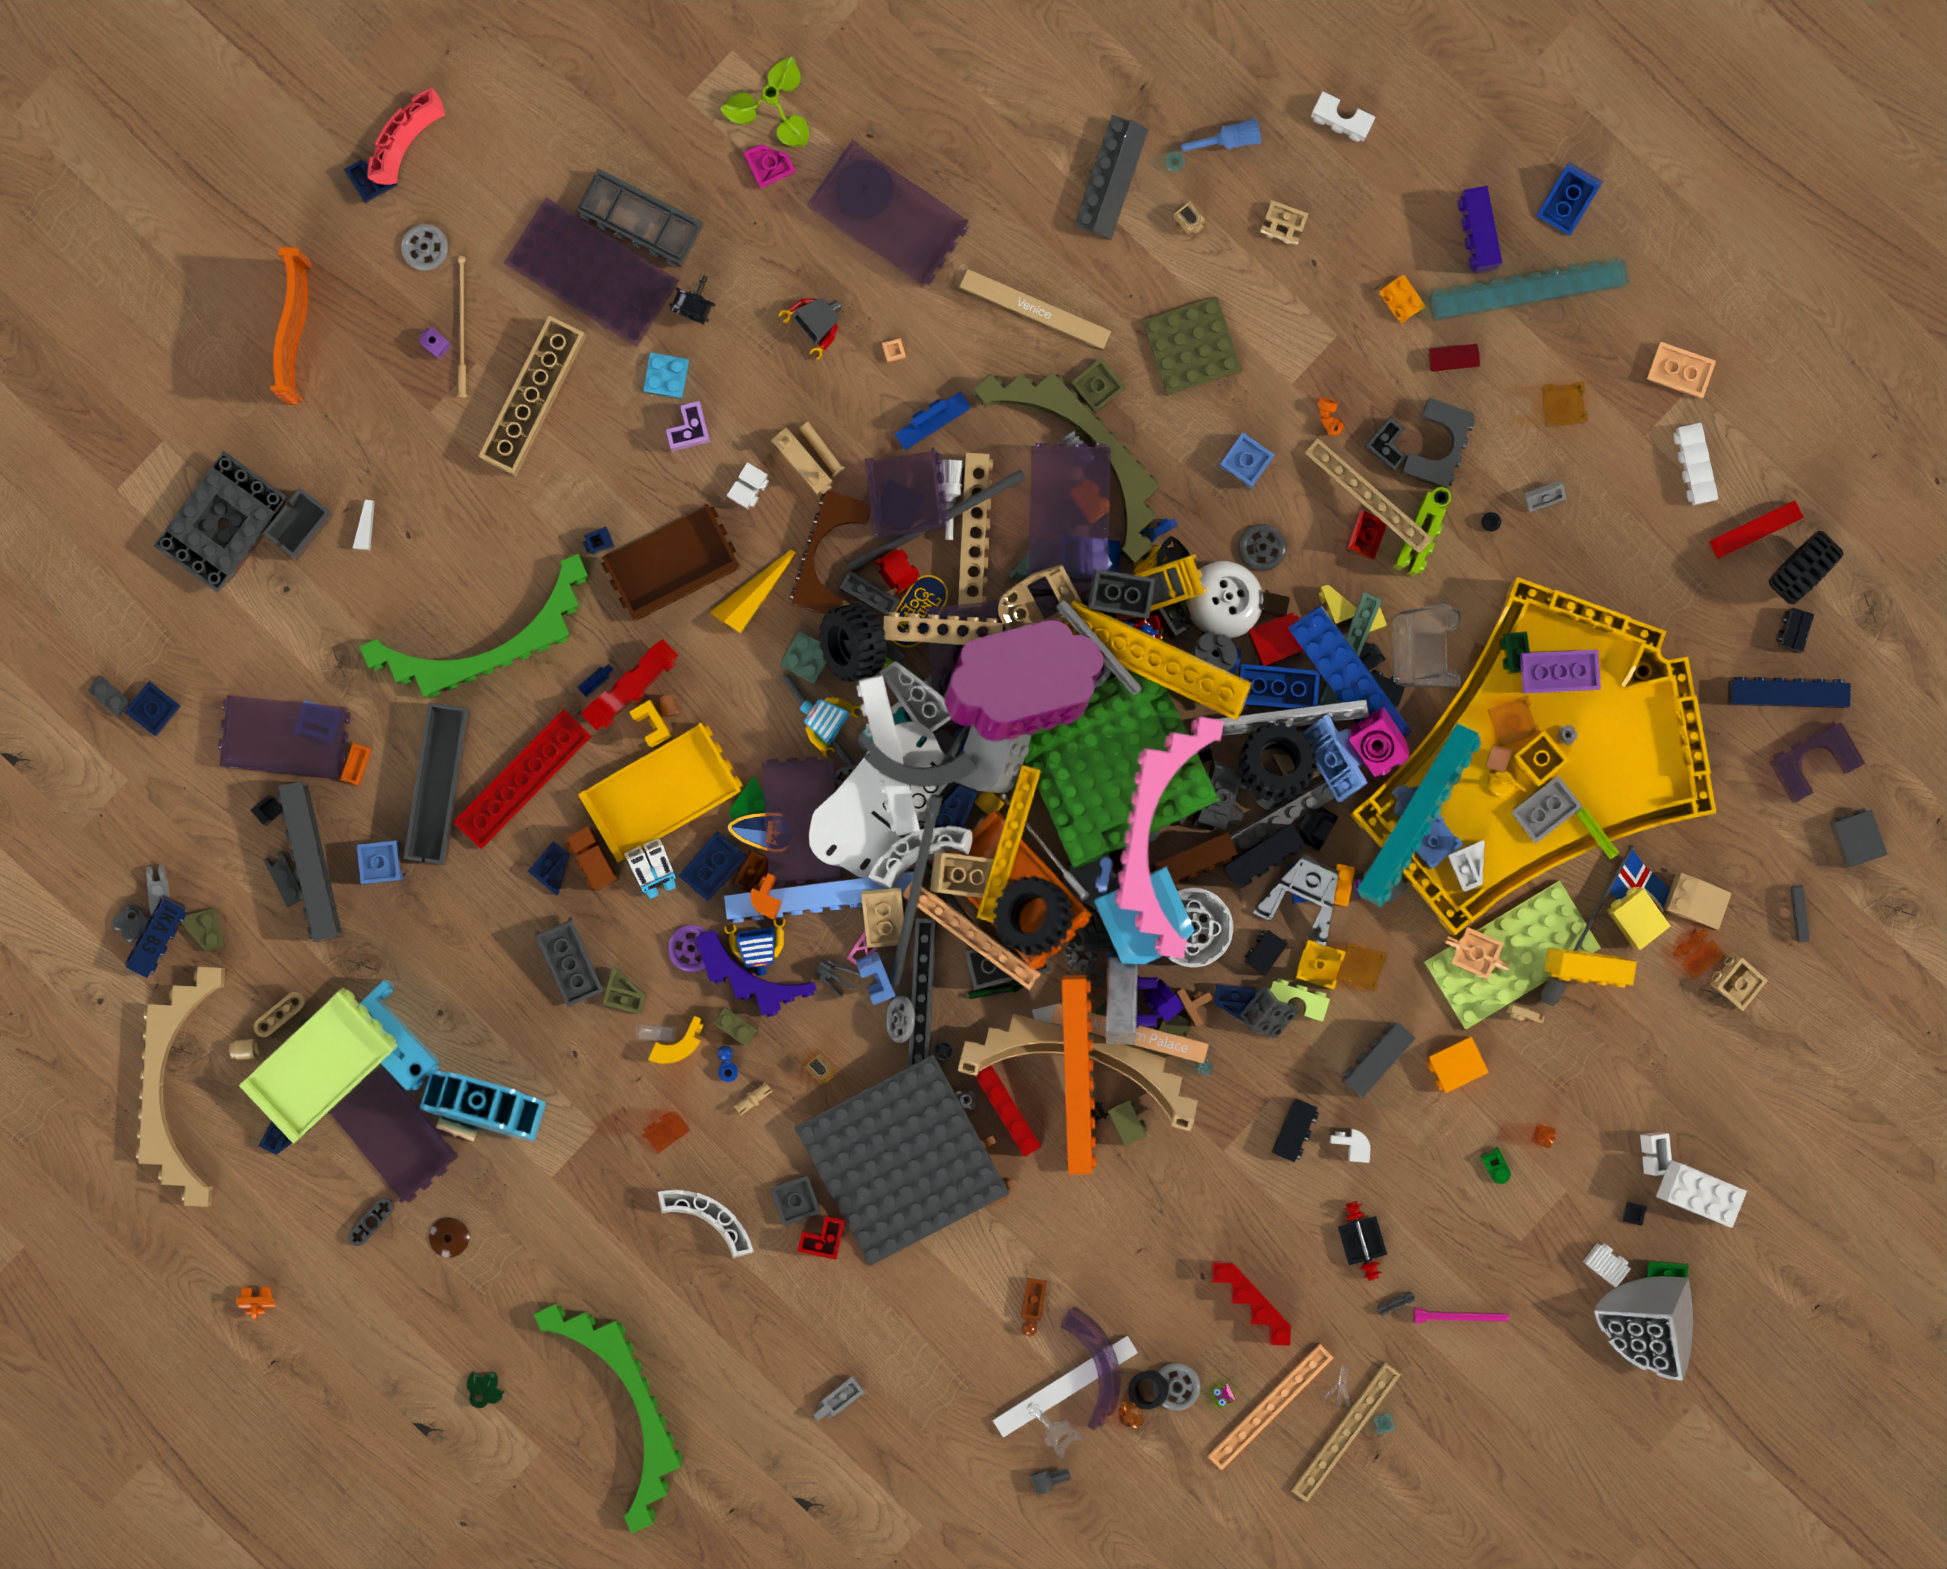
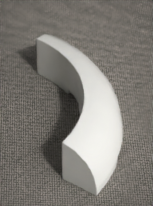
[868,826,972,889]
[658,1190,753,1258]

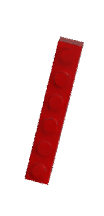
[974,1065,1041,1157]

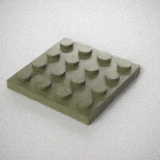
[1142,296,1242,396]

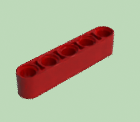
[1709,500,1804,559]

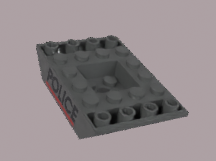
[153,451,288,593]

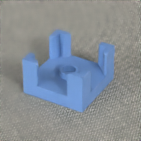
[1219,433,1275,490]
[1416,815,1463,869]
[357,841,404,885]
[856,951,895,1005]

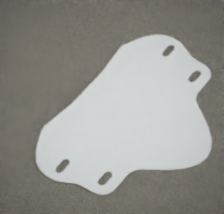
[809,721,947,878]

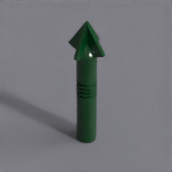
[968,981,1024,999]

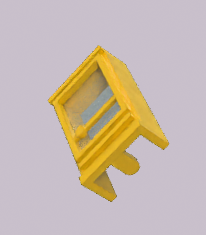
[1134,554,1208,611]

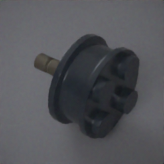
[669,274,716,325]

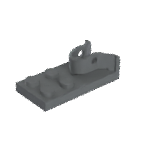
[535,916,604,1007]

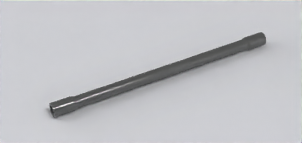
[847,469,1026,573]
[889,794,942,985]

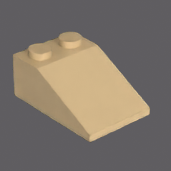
[930,852,994,898]
[1663,873,1732,930]

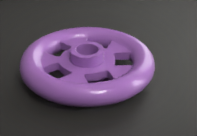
[668,925,707,972]

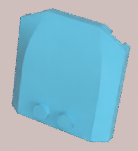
[1093,867,1195,964]

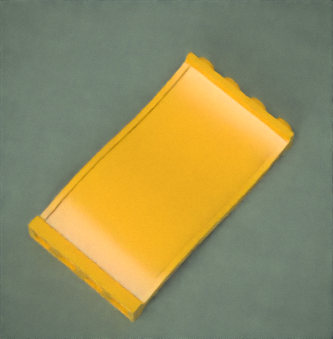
[578,723,743,863]

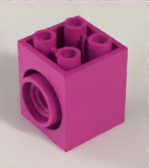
[1349,707,1410,777]

